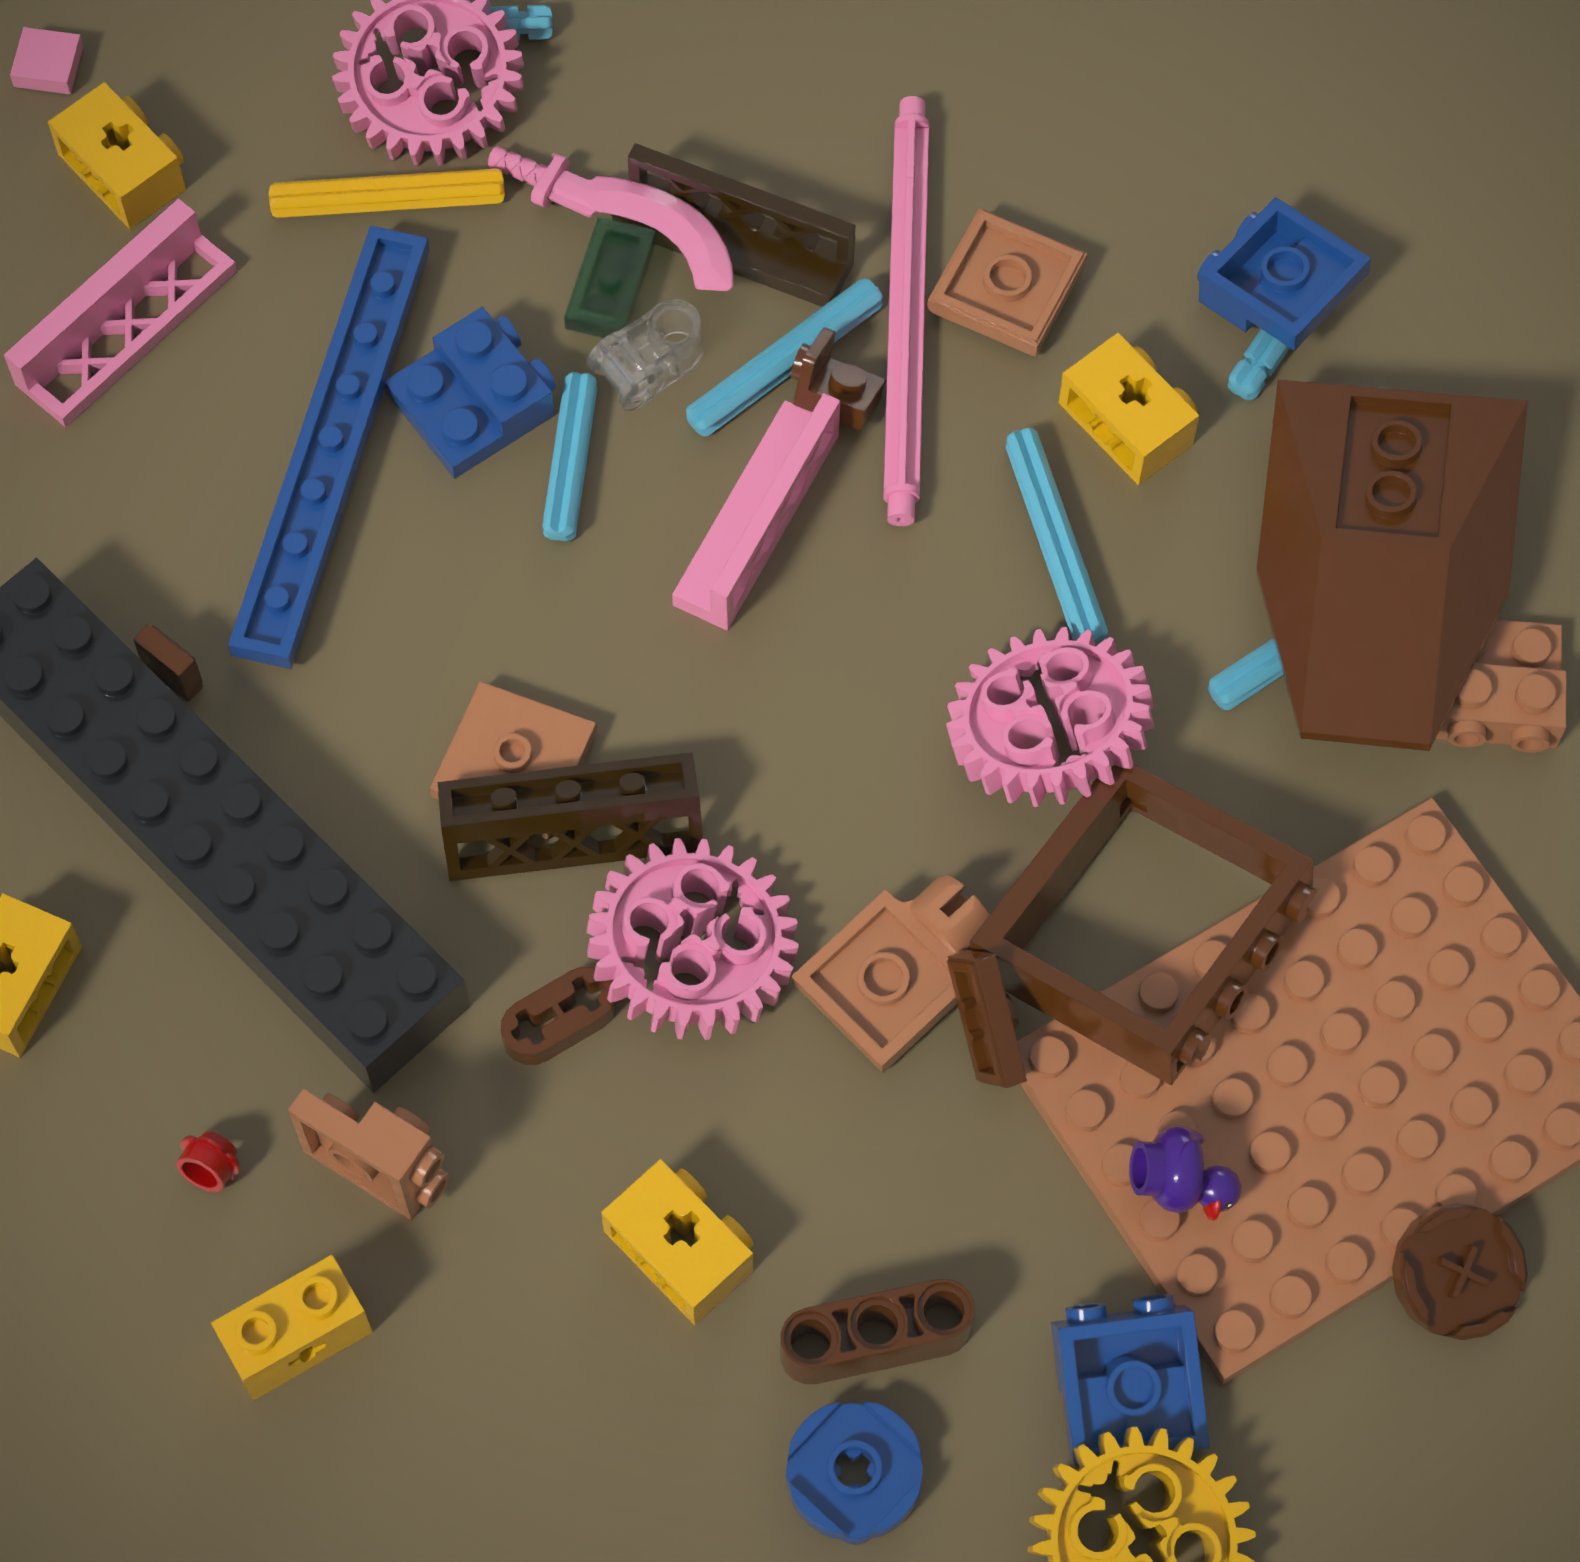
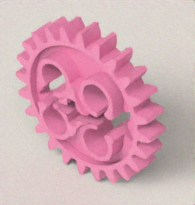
[332,0,525,166]
[946,627,1154,807]
[586,838,799,1040]

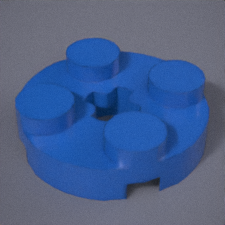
[786,1401,923,1545]

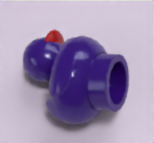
[1129,1125,1242,1221]

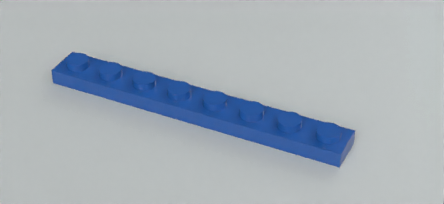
[228,225,430,669]

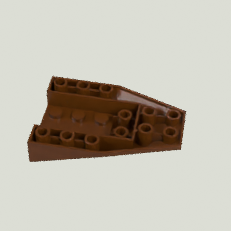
[1257,380,1528,751]

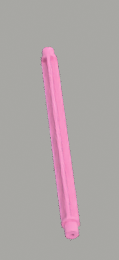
[883,96,930,526]

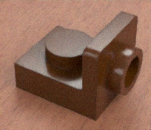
[791,327,886,430]

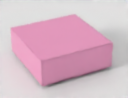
[10,27,84,95]

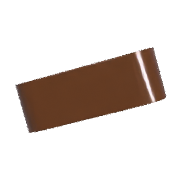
[780,1279,975,1384]

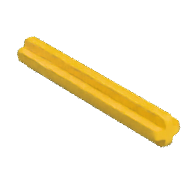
[269,168,505,218]

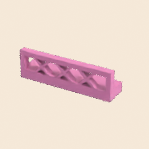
[4,198,237,428]
[672,393,840,631]

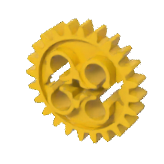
[1028,1427,1256,1562]

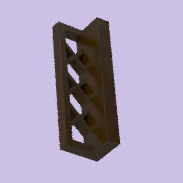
[612,143,856,307]
[437,752,703,881]

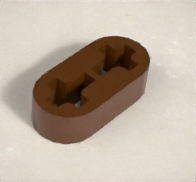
[501,967,616,1065]

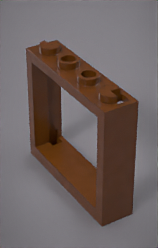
[970,764,1317,1086]

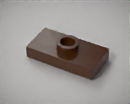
[947,950,1027,1088]

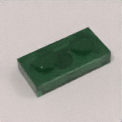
[564,217,656,343]

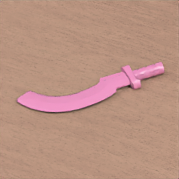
[488,146,733,291]

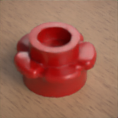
[176,1131,241,1192]

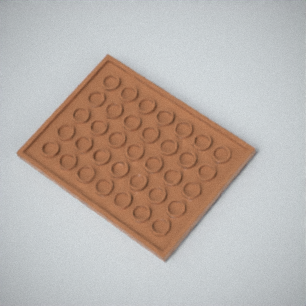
[1017,798,1580,1386]

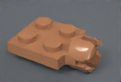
[791,875,990,1073]

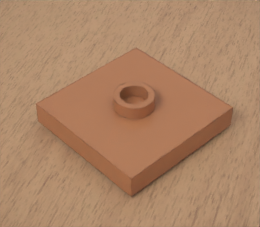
[927,208,1087,357]
[430,681,597,840]

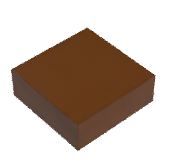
[133,624,203,702]

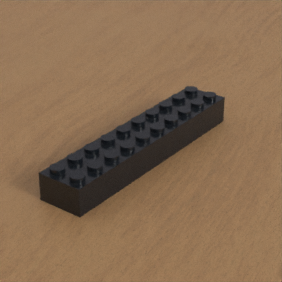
[0,557,470,1093]

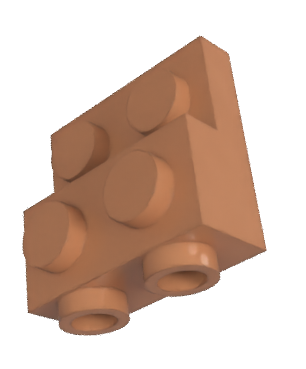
[1436,620,1566,753]
[288,1088,450,1221]

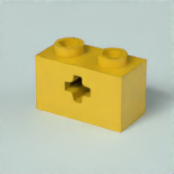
[48,82,186,230]
[1058,333,1199,486]
[0,893,83,1058]
[601,1159,754,1326]
[211,1255,373,1401]

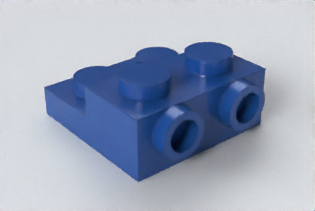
[1197,197,1371,351]
[384,306,556,479]
[1051,1294,1210,1466]

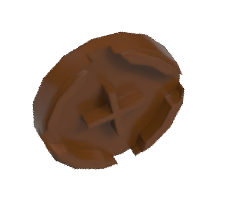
[1392,1203,1528,1340]

